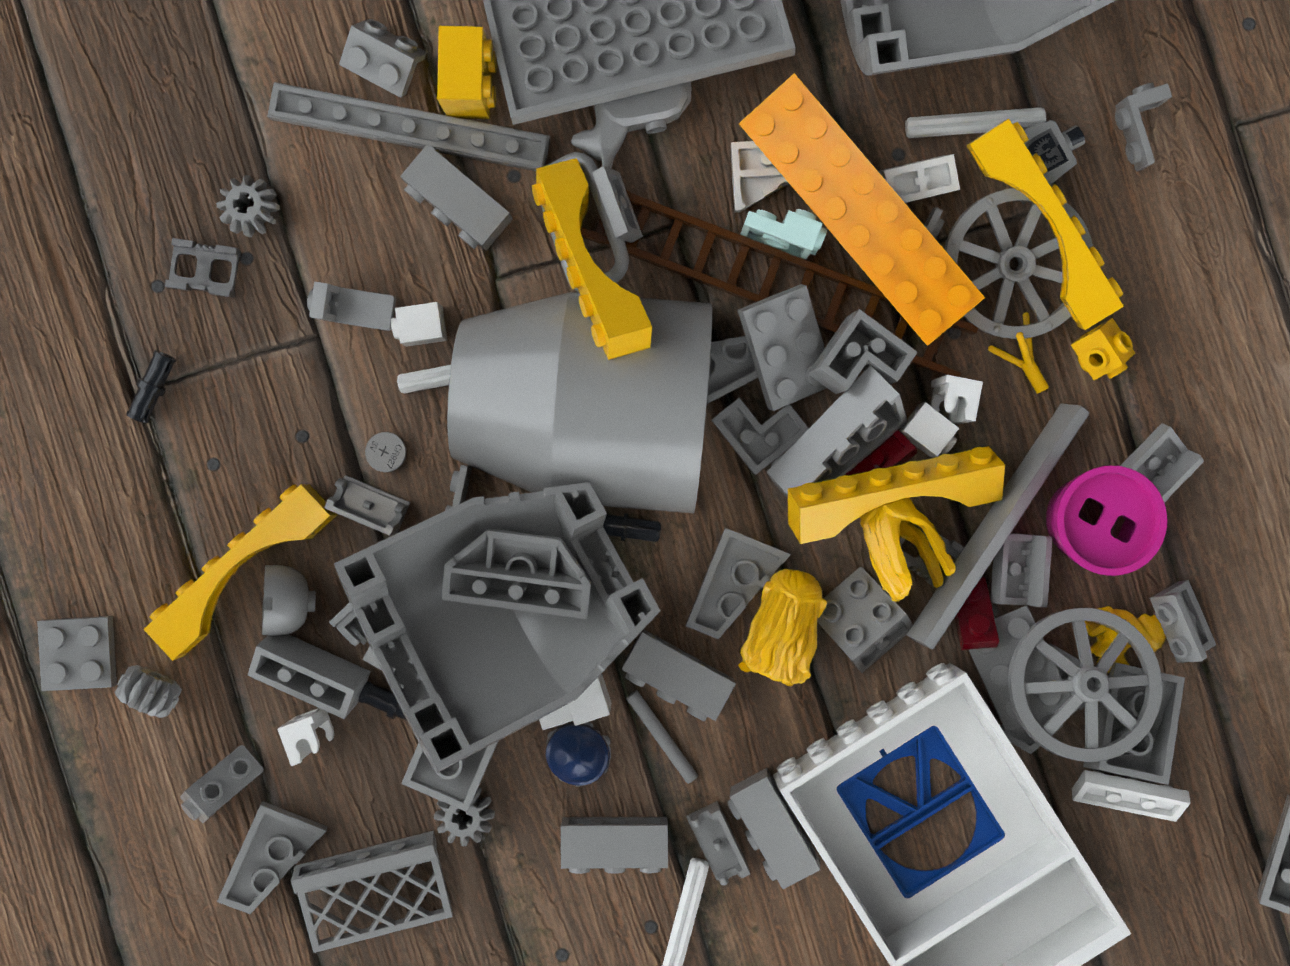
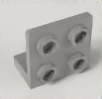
[817,567,913,673]

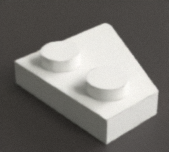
[730,141,789,213]

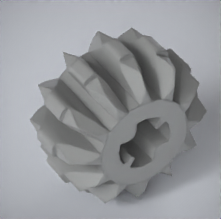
[216,175,280,237]
[115,665,182,718]
[434,787,495,847]

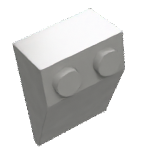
[1083,663,1185,785]
[401,741,499,812]

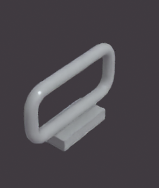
[540,152,643,292]

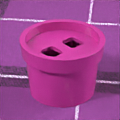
[1046,465,1167,576]

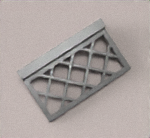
[291,831,453,953]

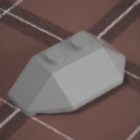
[442,528,592,619]

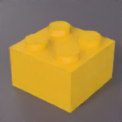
[437,26,497,119]

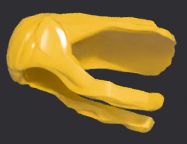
[860,498,956,602]
[738,569,827,687]

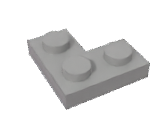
[711,398,809,475]

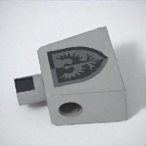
[1021,120,1085,205]

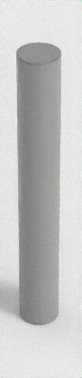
[626,690,698,784]

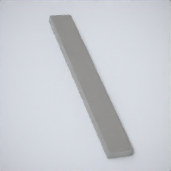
[267,82,551,171]
[907,403,1090,650]

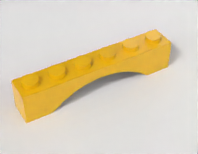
[966,119,1124,330]
[532,158,652,360]
[788,446,1005,544]
[144,484,338,661]

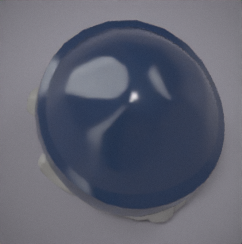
[545,722,611,787]

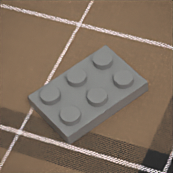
[738,284,826,411]
[969,605,1070,732]

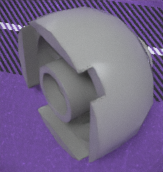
[262,565,316,636]

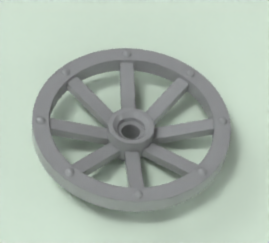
[944,188,1093,339]
[1008,608,1163,762]

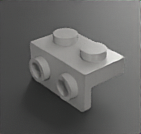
[339,19,426,98]
[1120,423,1204,503]
[990,533,1052,607]
[1149,580,1216,663]

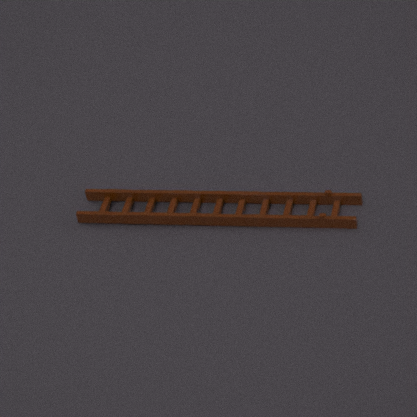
[581,179,978,377]

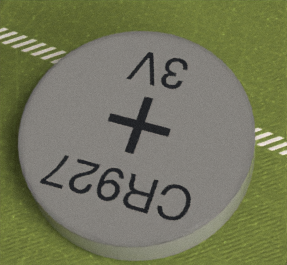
[365,432,407,472]

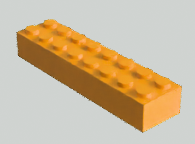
[739,73,985,346]

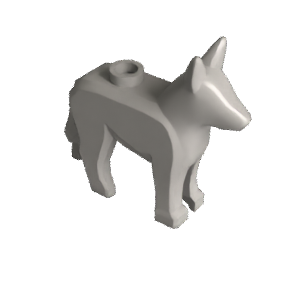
[571,81,692,169]

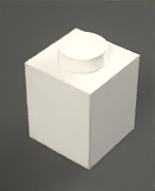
[391,302,447,347]
[899,402,959,457]

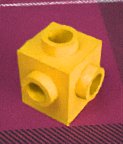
[1071,318,1136,380]

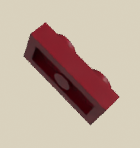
[845,430,918,476]
[955,578,999,650]

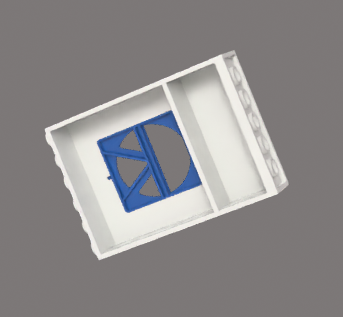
[773,663,1131,966]

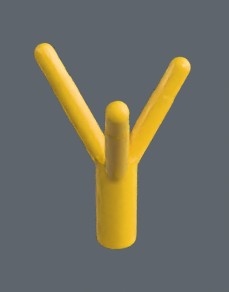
[988,312,1049,394]

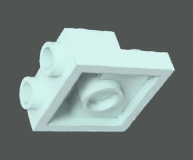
[740,209,828,260]

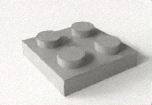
[37,616,117,691]

